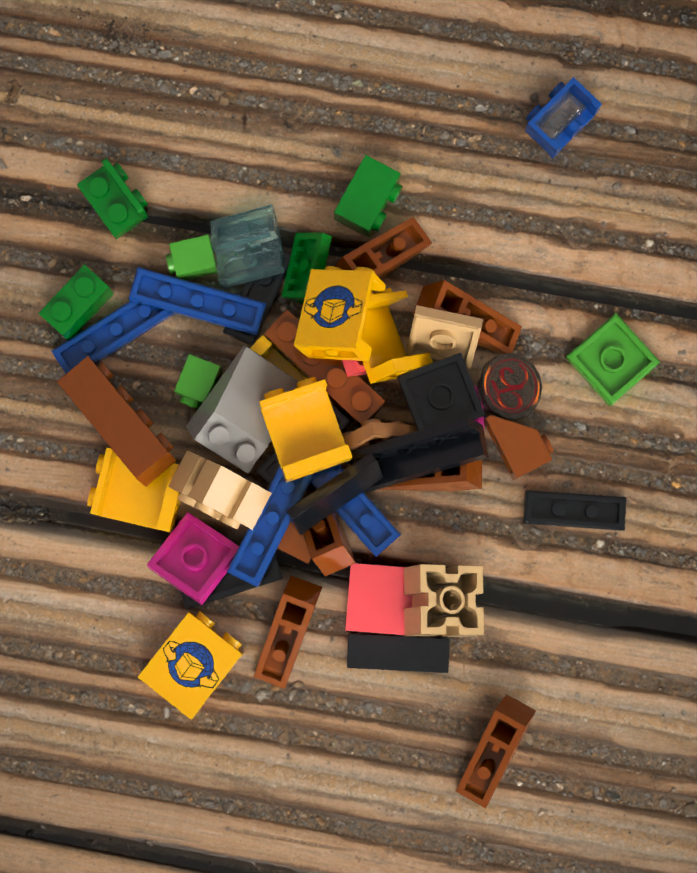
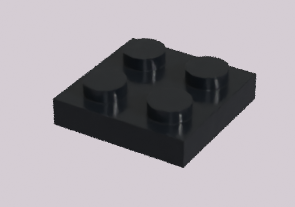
[397,352,485,431]

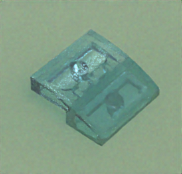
[210,204,285,289]

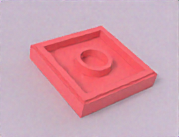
[345,563,412,635]

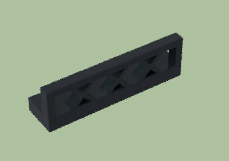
[345,416,489,493]

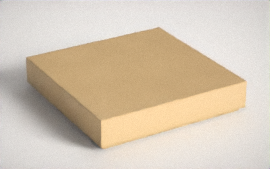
[406,305,483,369]

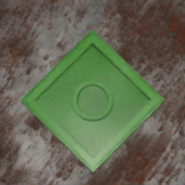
[565,313,660,407]

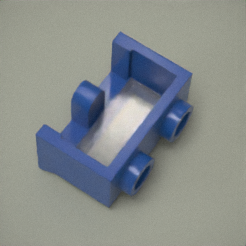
[525,77,602,159]

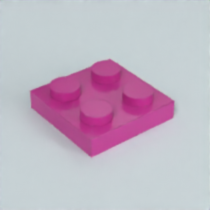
[147,512,239,605]

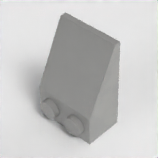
[186,345,298,473]

